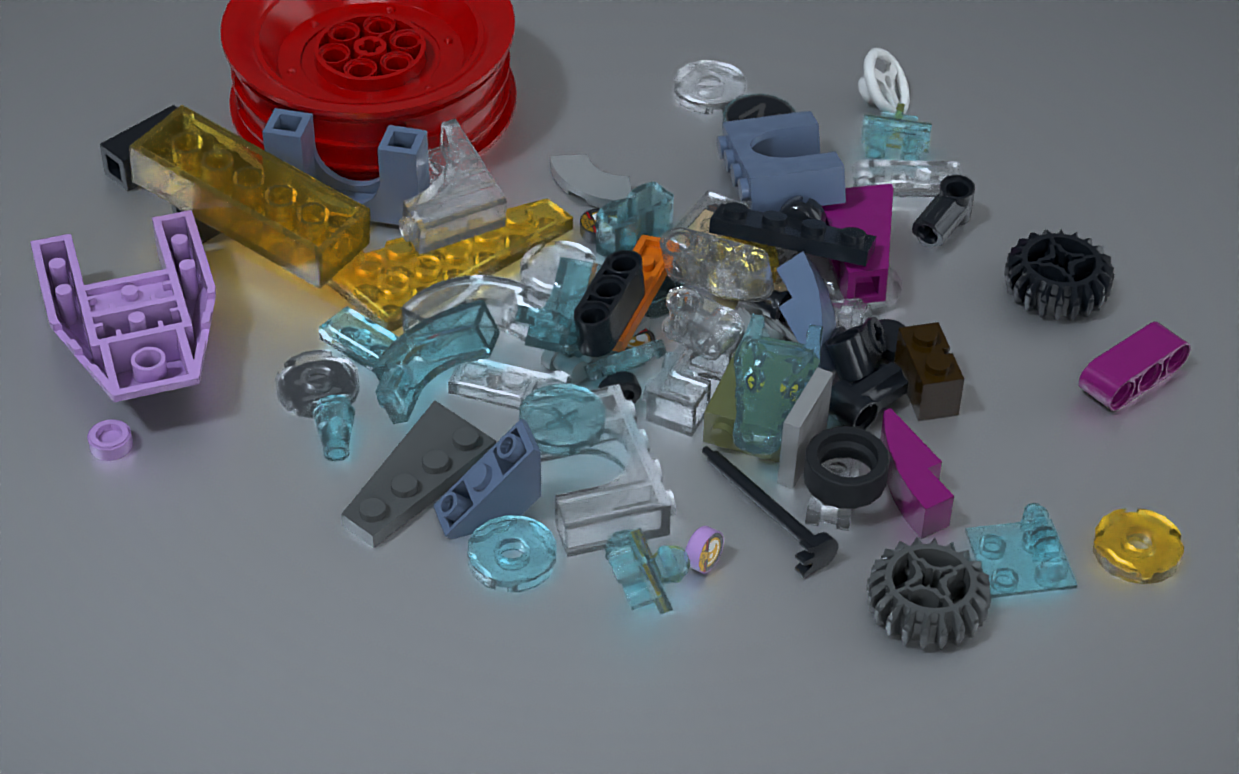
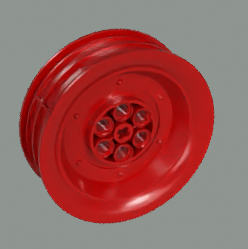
[220,0,516,181]

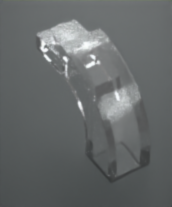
[401,275,551,353]

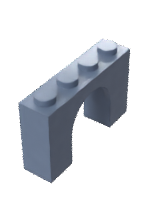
[262,108,431,228]
[717,111,846,212]

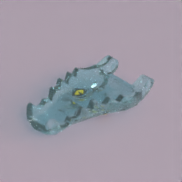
[732,314,824,455]

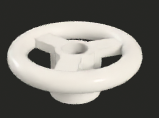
[859,48,909,118]

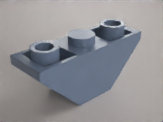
[433,419,541,539]

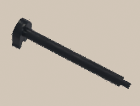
[702,446,839,578]

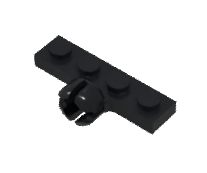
[709,196,877,266]

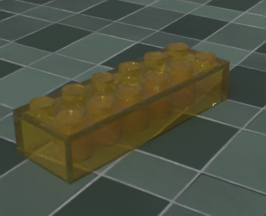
[129,105,370,289]

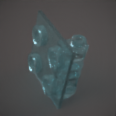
[965,503,1077,598]

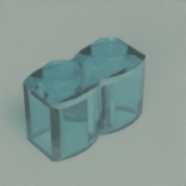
[596,182,674,259]

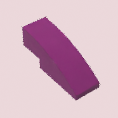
[880,408,954,539]

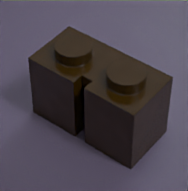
[894,322,964,421]

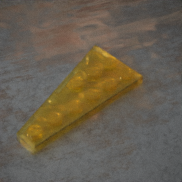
[313,198,573,334]

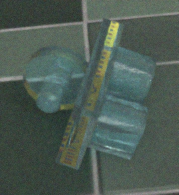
[861,103,932,165]
[609,527,690,615]

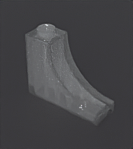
[399,118,507,255]

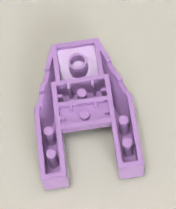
[30,210,217,402]

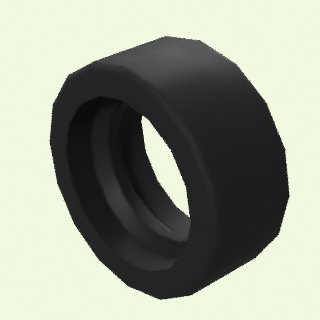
[804,426,889,509]

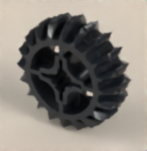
[1004,229,1114,321]

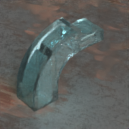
[515,256,602,355]
[372,300,500,424]

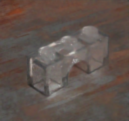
[642,313,746,437]

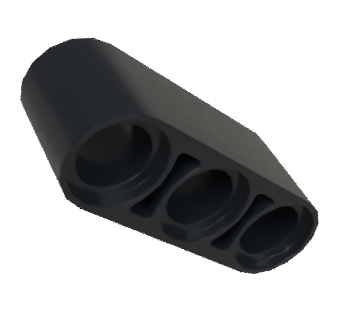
[573,250,645,357]

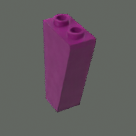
[822,184,894,306]

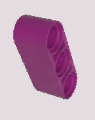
[1078,321,1191,411]

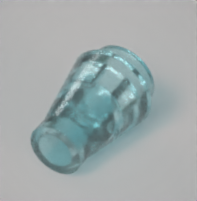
[312,395,355,461]

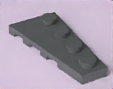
[341,400,496,548]

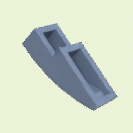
[776,251,837,381]

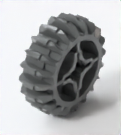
[866,537,992,650]

